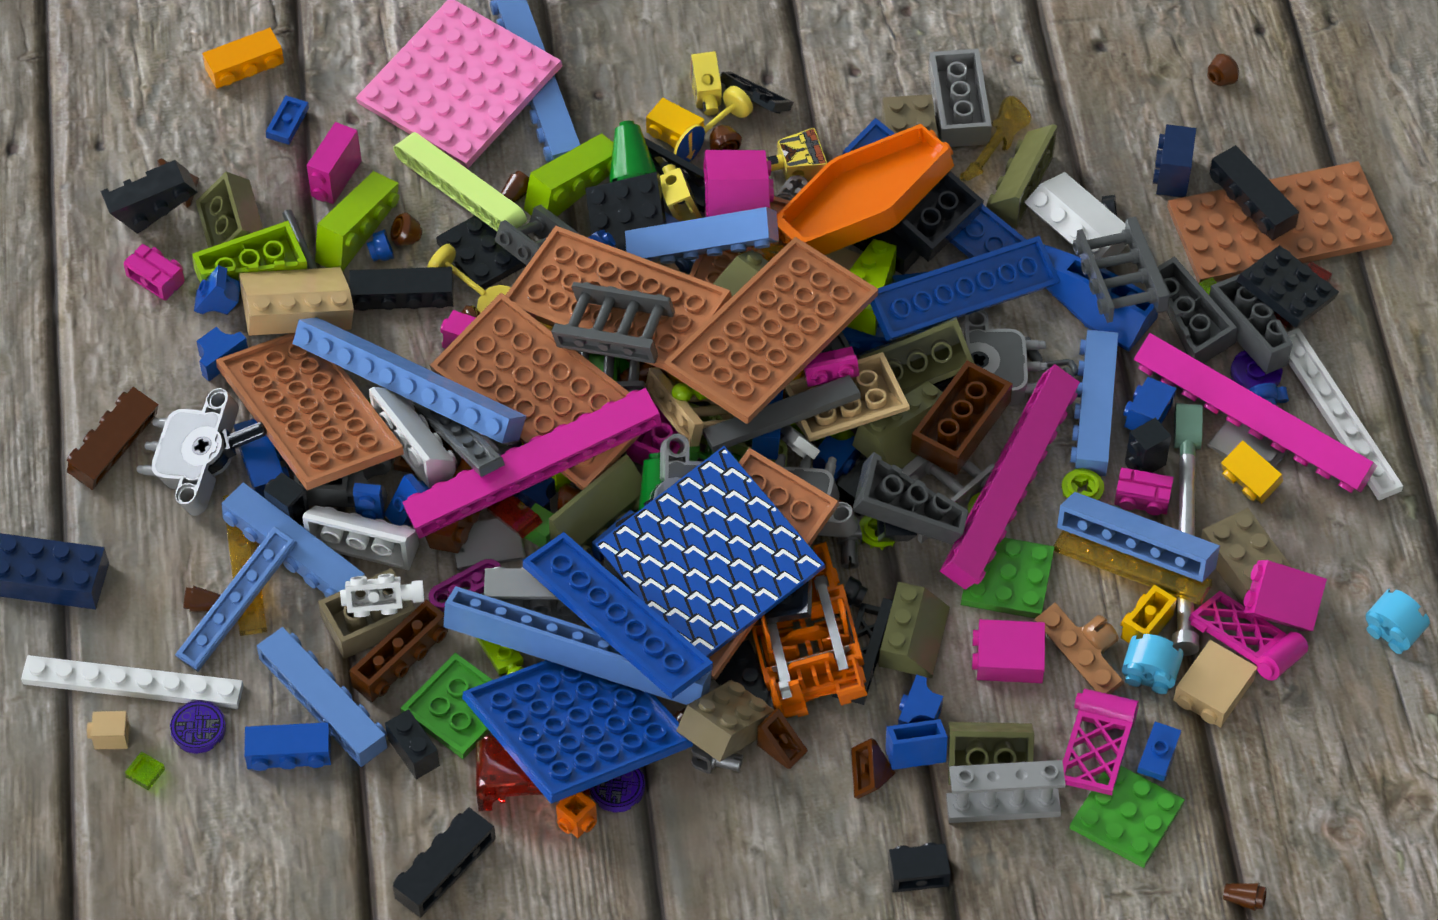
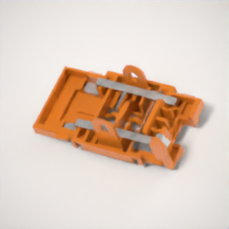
[752,542,867,718]

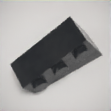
[100,160,198,234]

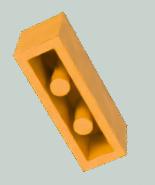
[202,28,284,89]

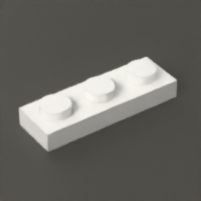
[780,425,820,459]

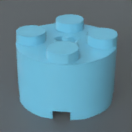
[1366,589,1430,654]
[1122,634,1184,694]

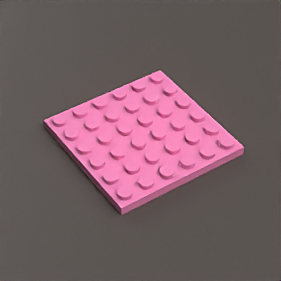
[356,0,562,169]

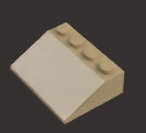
[239,267,354,336]
[784,352,910,442]

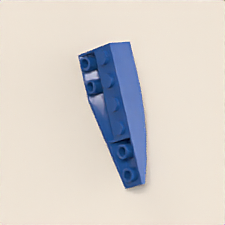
[1044,245,1158,352]

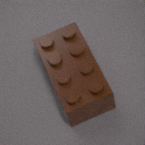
[911,360,1013,475]

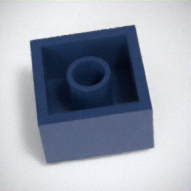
[1153,124,1196,198]

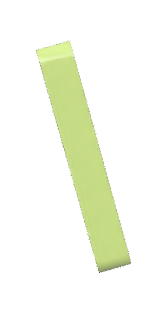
[393,132,527,231]

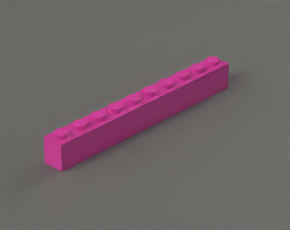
[1133,333,1377,493]
[940,364,1080,590]
[402,388,662,539]

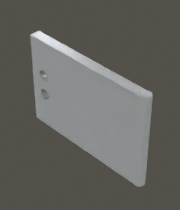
[1207,421,1288,468]
[454,515,526,570]

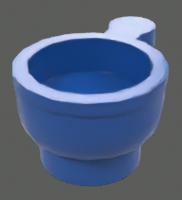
[367,229,394,262]
[1249,383,1289,406]

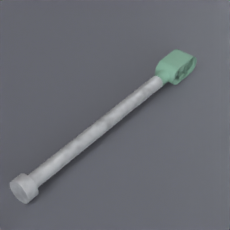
[1172,403,1203,656]

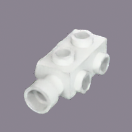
[340,574,424,617]

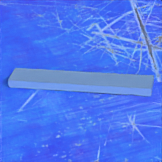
[175,526,297,672]

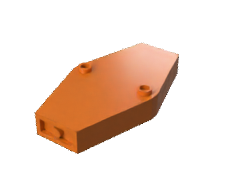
[777,124,954,255]

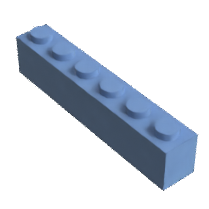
[625,207,779,264]
[1070,330,1118,476]
[221,482,365,597]
[1057,492,1220,582]
[256,627,387,767]

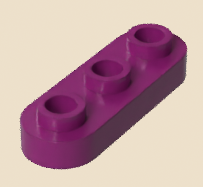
[428,559,501,613]

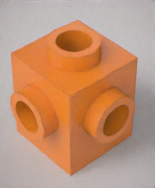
[556,792,597,838]

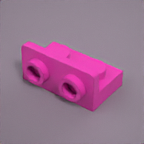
[803,346,860,387]

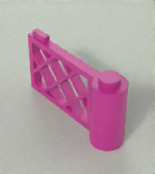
[1189,591,1308,681]
[1063,688,1139,796]

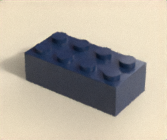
[0,533,109,610]

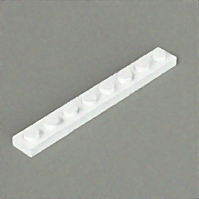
[1287,328,1403,501]
[21,655,243,709]

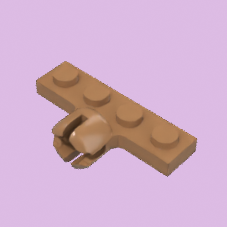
[1034,603,1124,694]

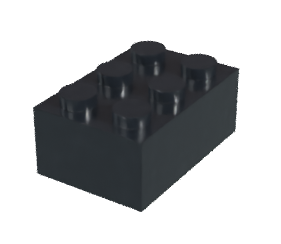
[891,171,984,262]

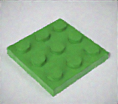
[961,537,1055,618]
[400,653,492,759]
[1070,760,1185,868]

